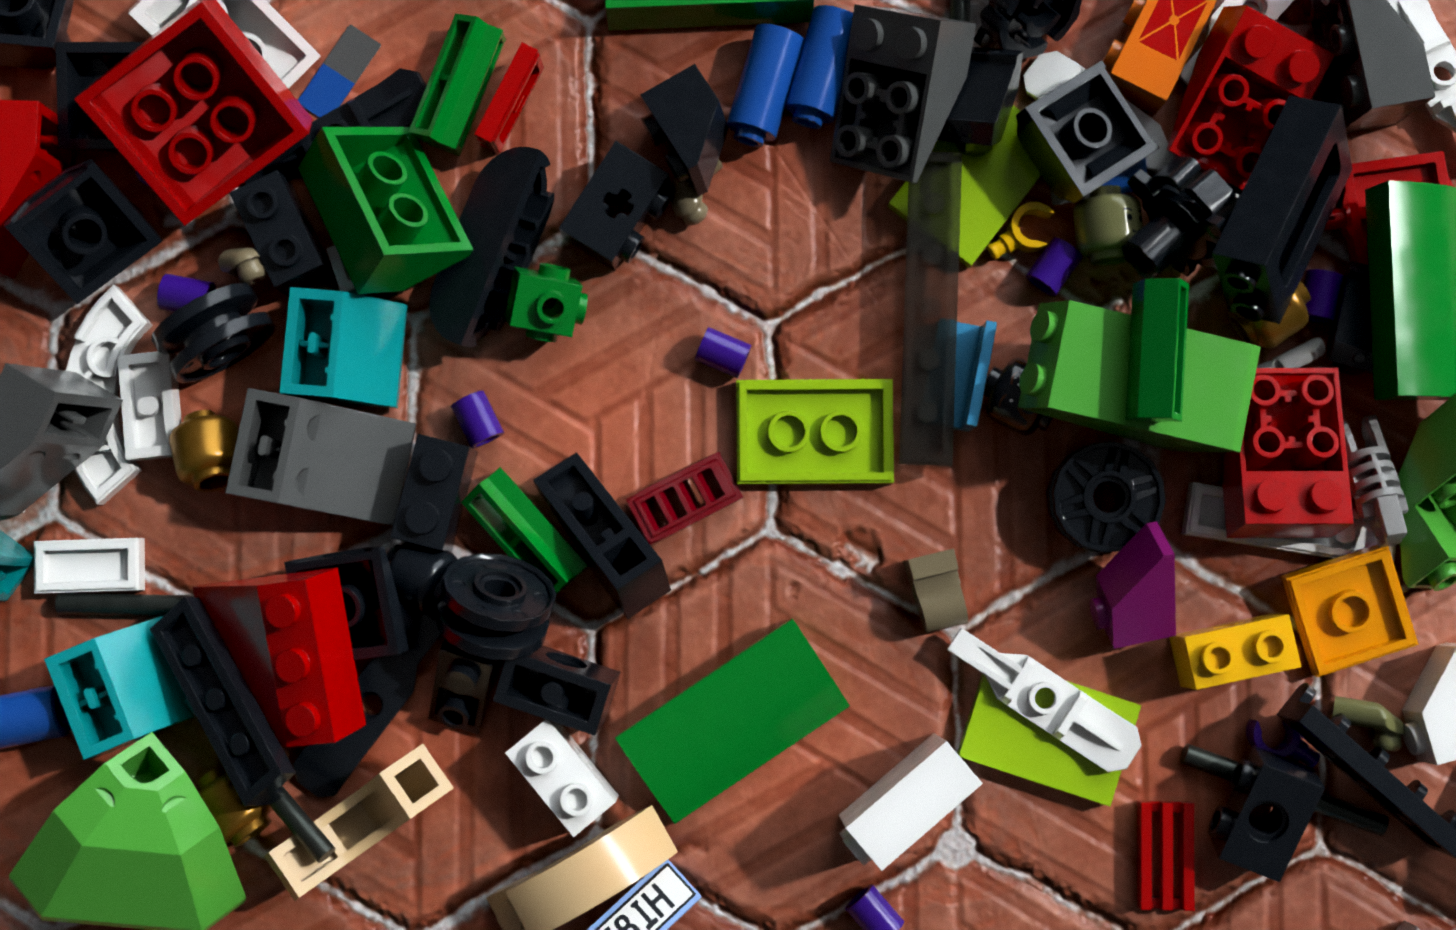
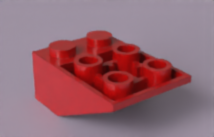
[1166,5,1335,191]
[0,100,76,279]
[1223,368,1354,538]

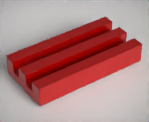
[474,42,544,155]
[1137,800,1195,911]

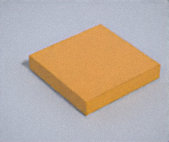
[1281,544,1419,677]

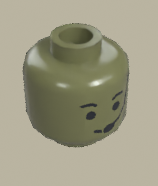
[1073,185,1143,265]

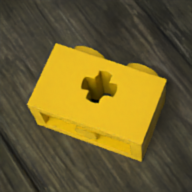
[1169,614,1302,690]

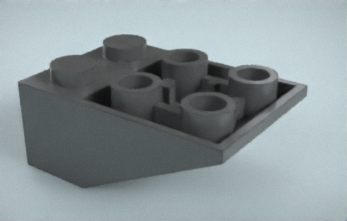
[1302,0,1435,134]
[829,4,976,183]
[0,363,123,516]
[225,388,417,526]

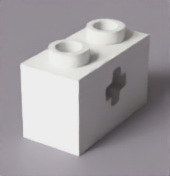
[505,719,619,837]

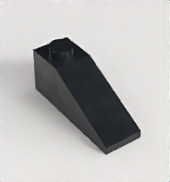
[533,452,671,619]

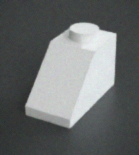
[1402,642,1456,765]

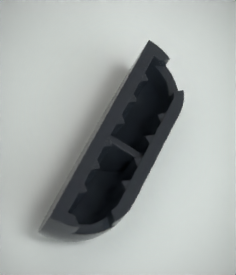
[429,147,554,347]

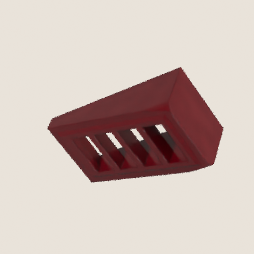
[626,452,743,547]

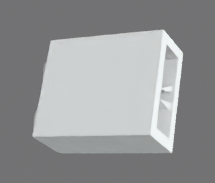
[839,733,983,871]

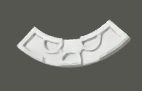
[64,284,153,505]

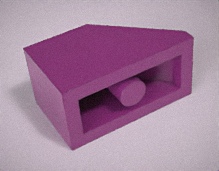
[1090,521,1176,649]

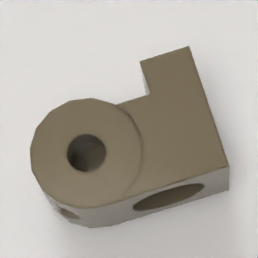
[903,549,968,633]

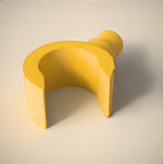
[987,202,1055,260]

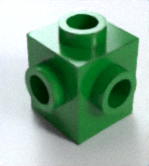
[504,263,588,342]

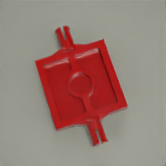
[1324,151,1455,265]

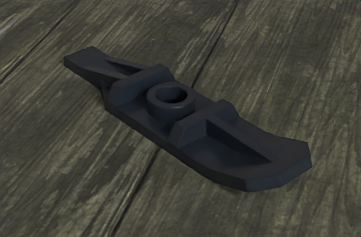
[245,68,427,184]
[293,615,441,798]

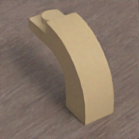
[264,744,453,901]
[486,805,678,930]

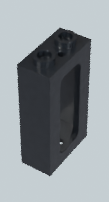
[1212,96,1352,324]

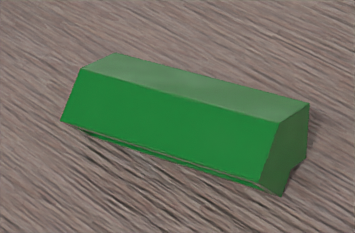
[408,13,506,157]
[1125,278,1189,423]
[461,467,589,595]

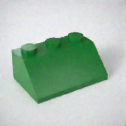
[298,127,474,294]

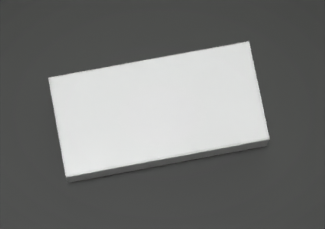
[34,538,145,594]

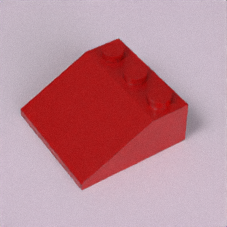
[74,0,313,226]
[193,567,366,747]

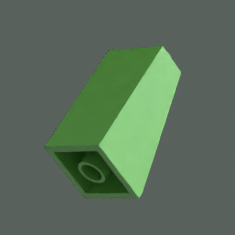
[1018,300,1261,453]

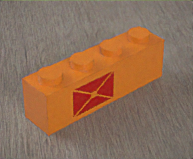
[1102,0,1217,115]

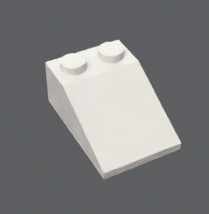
[129,0,321,89]

